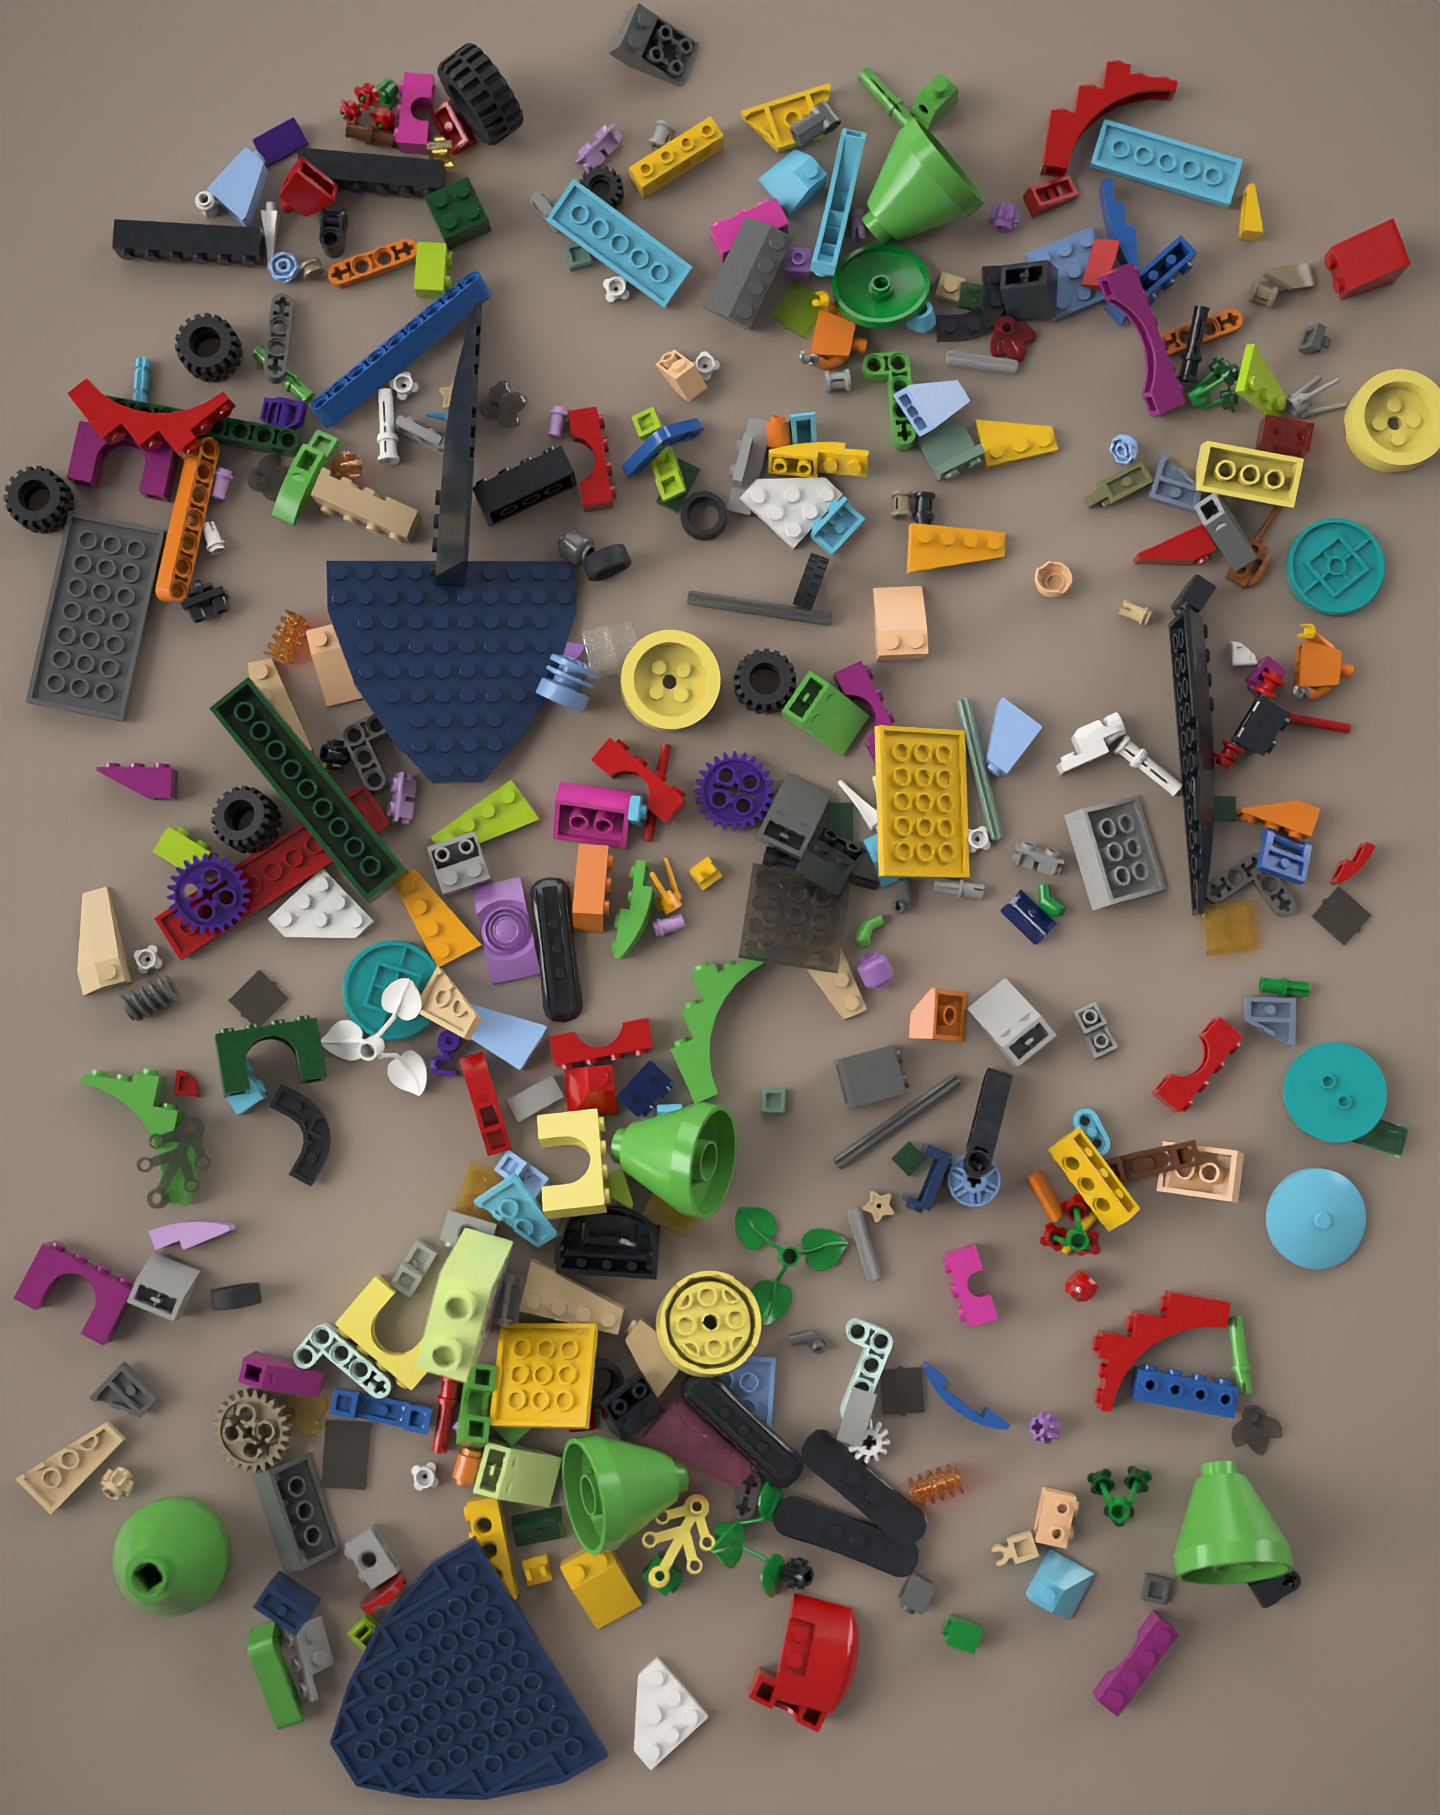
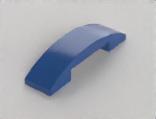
[922,1361,1010,1430]
[329,1388,433,1435]

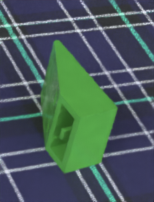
[781,670,869,757]

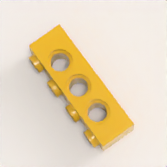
[629,116,724,199]
[1048,1127,1140,1232]
[464,1495,520,1599]

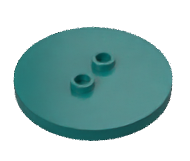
[1285,518,1385,616]
[342,940,437,1040]
[1283,1042,1387,1143]

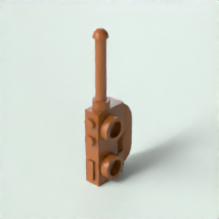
[1225,505,1281,589]

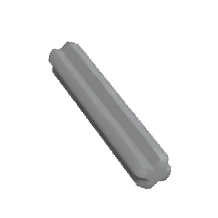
[946,350,1018,375]
[847,1208,881,1282]

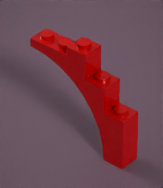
[1040,60,1178,178]
[67,378,236,460]
[1092,1290,1231,1412]

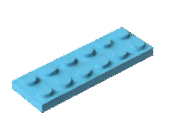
[1089,119,1243,208]
[546,178,693,308]

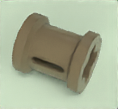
[1247,280,1278,309]
[891,490,913,520]

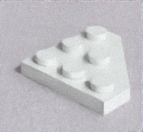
[739,477,843,549]
[268,869,375,939]
[634,1656,708,1770]

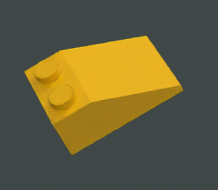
[560,1548,642,1630]

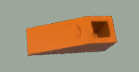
[1234,800,1321,841]

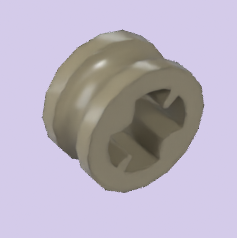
[300,258,325,281]

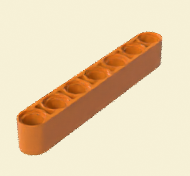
[155,437,220,602]

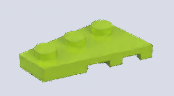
[1235,344,1286,420]

